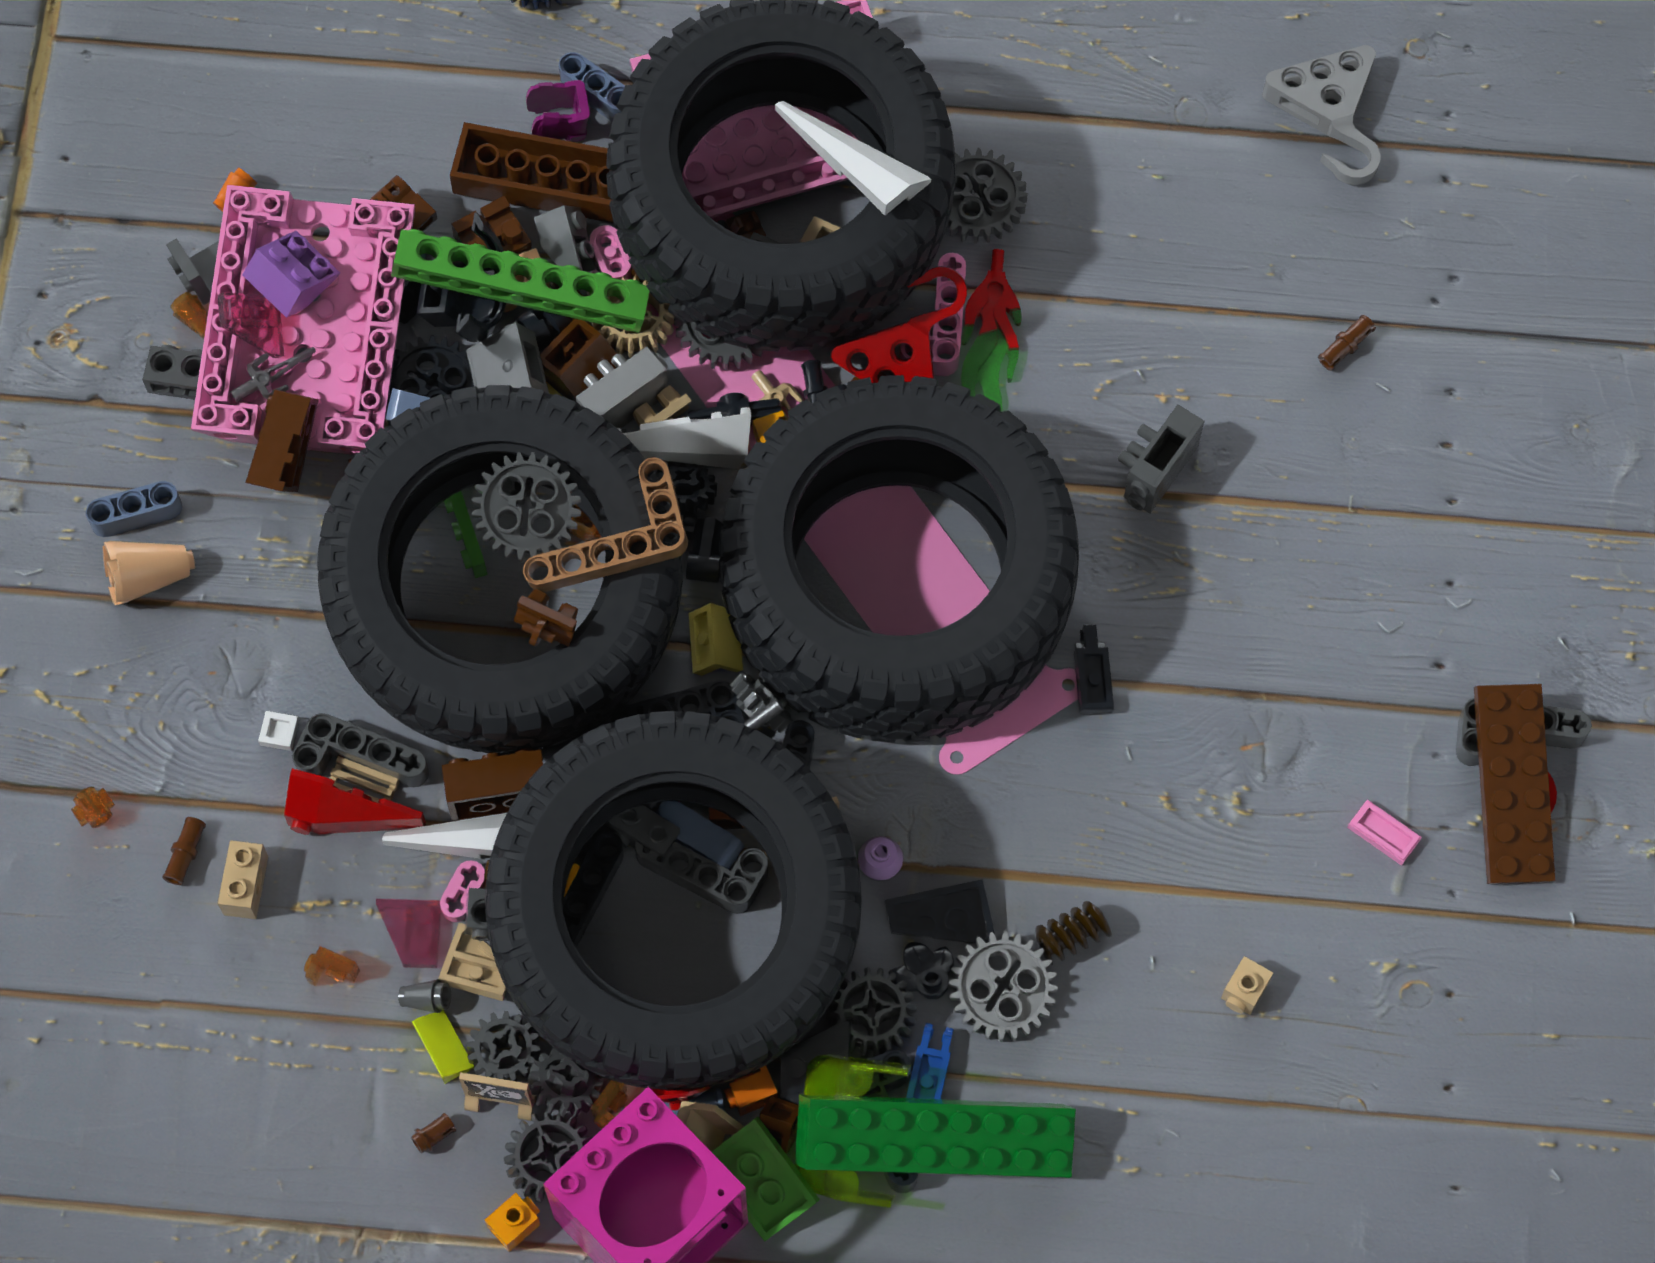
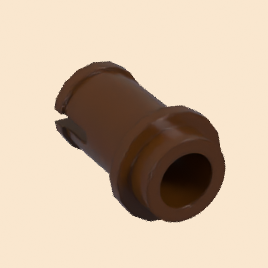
[411,1113,457,1153]

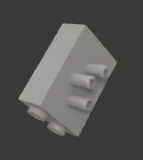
[576,347,669,429]

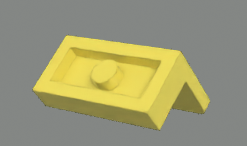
[689,603,743,676]

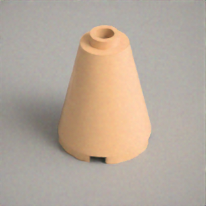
[102,541,195,605]

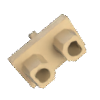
[633,385,692,431]

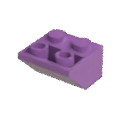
[242,231,340,318]

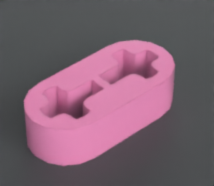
[440,860,486,922]

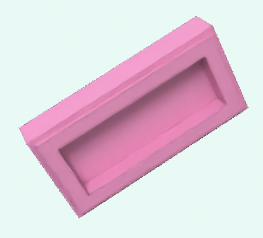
[1347,799,1422,866]

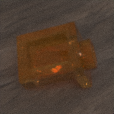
[304,946,360,986]
[591,1080,628,1129]

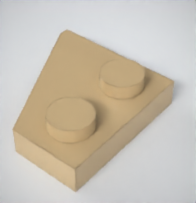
[438,923,507,1001]

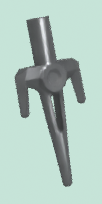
[230,347,316,402]

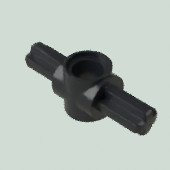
[688,393,782,426]

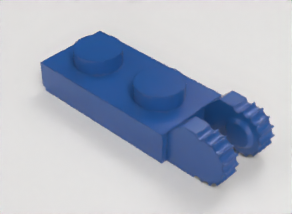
[906,1023,954,1099]

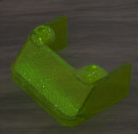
[795,1054,912,1208]

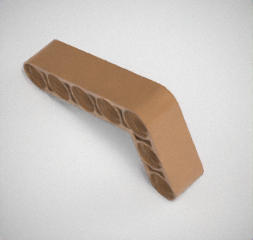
[523,457,688,592]

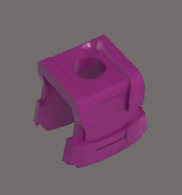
[526,80,590,142]

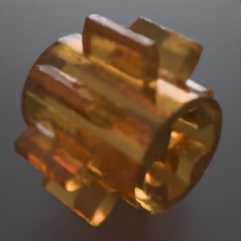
[71,787,115,828]

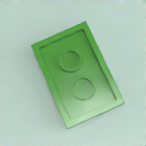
[711,1117,820,1242]

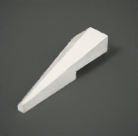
[775,101,931,215]
[617,407,751,470]
[382,813,507,859]

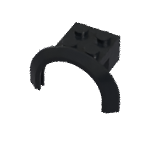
[417,213,506,342]

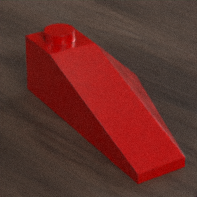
[284,768,426,835]

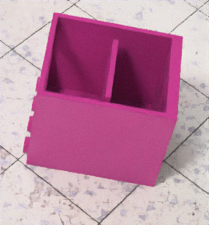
[543,1087,748,1263]

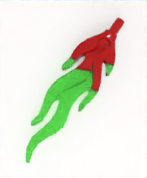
[961,249,1022,411]

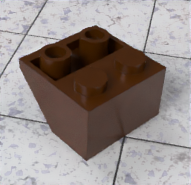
[540,319,617,402]

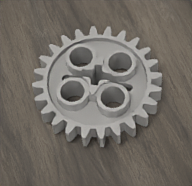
[948,931,1058,1042]

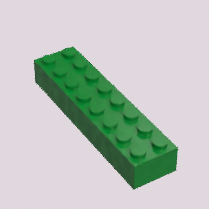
[795,1094,1076,1178]

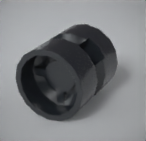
[516,308,573,351]

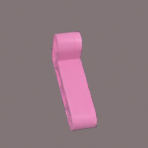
[900,253,966,376]

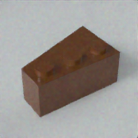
[245,389,318,492]

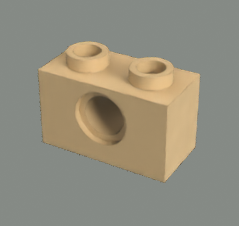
[218,840,268,919]

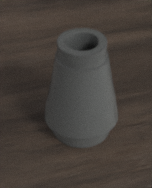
[398,979,451,1013]

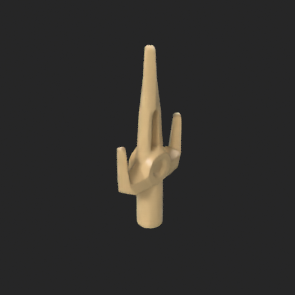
[751,370,803,421]

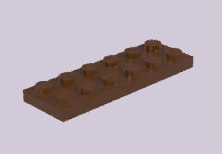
[1474,684,1556,884]

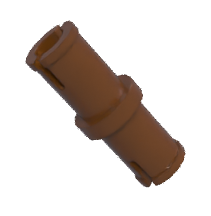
[1318,315,1376,371]
[162,817,206,886]

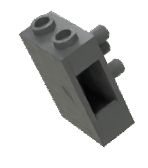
[466,322,549,393]
[1118,404,1205,514]

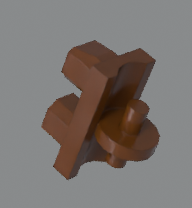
[514,589,578,647]

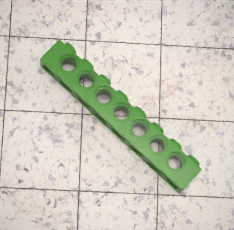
[391,229,650,333]

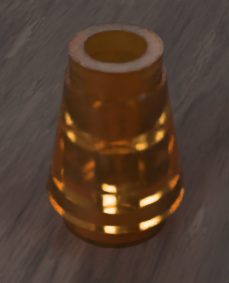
[170,292,208,338]

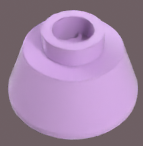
[858,837,903,880]

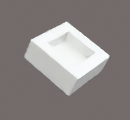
[258,711,299,751]

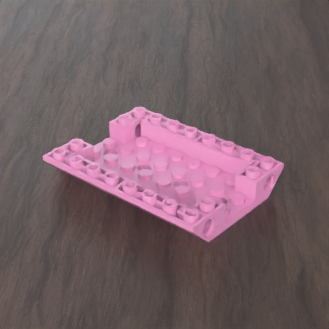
[191,185,415,455]

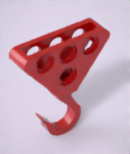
[831,266,967,383]

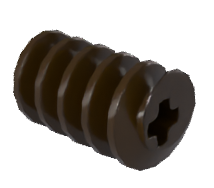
[1035,901,1112,965]

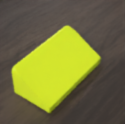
[412,1010,474,1084]

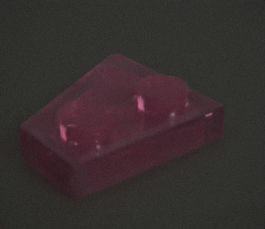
[218,292,284,358]
[376,899,441,968]

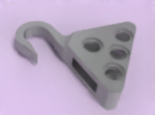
[1262,45,1381,185]

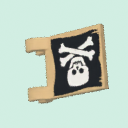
[459,1072,537,1121]

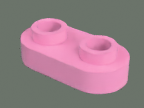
[590,225,632,280]

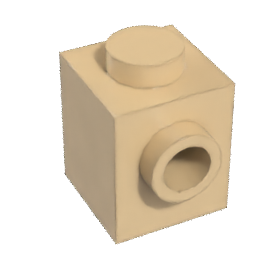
[1221,956,1273,1015]

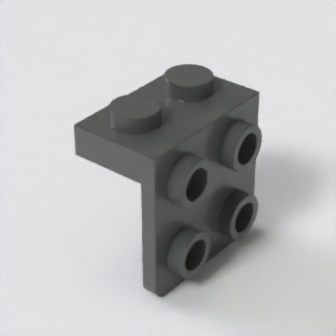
[166,238,219,305]

